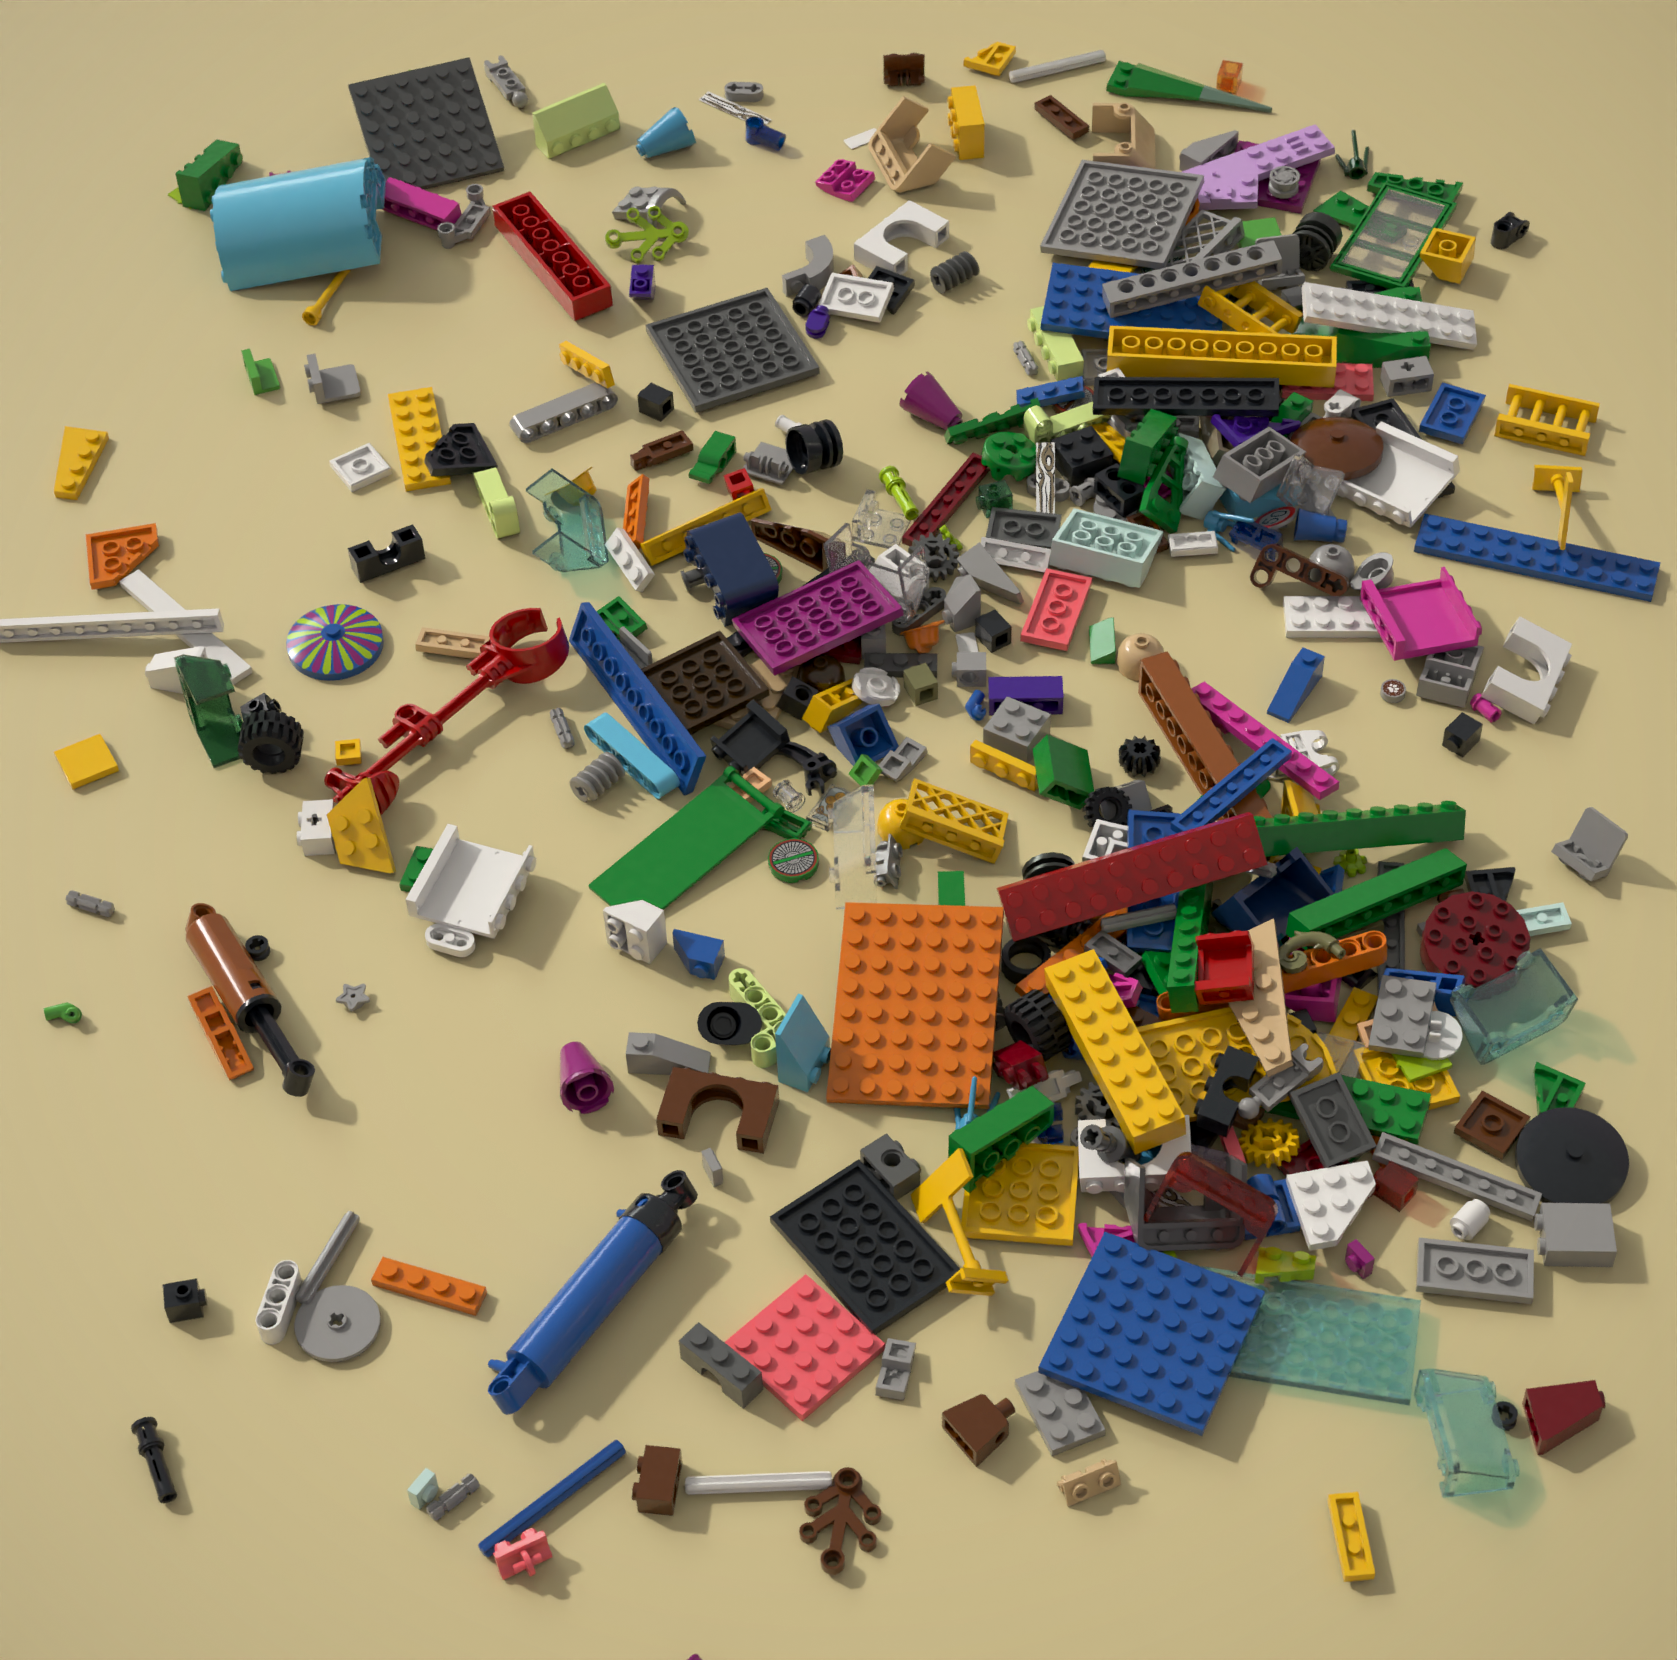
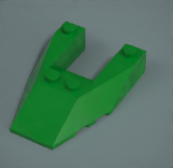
[1287,287,1431,368]

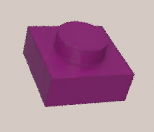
[1345,1239,1375,1279]

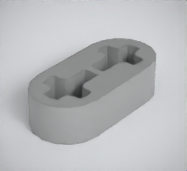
[724,82,764,102]
[1027,474,1070,502]

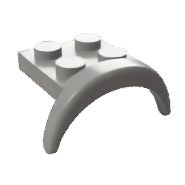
[612,187,686,228]

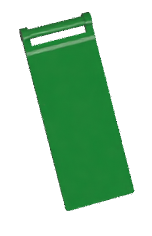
[588,766,785,910]

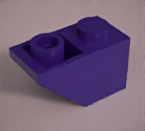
[629,264,656,299]

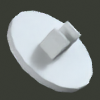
[1423,1011,1463,1060]

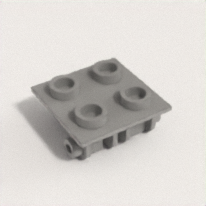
[742,442,793,485]

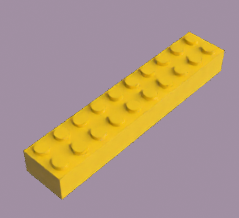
[1107,326,1337,387]

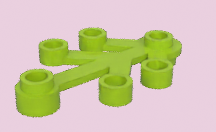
[605,206,689,263]

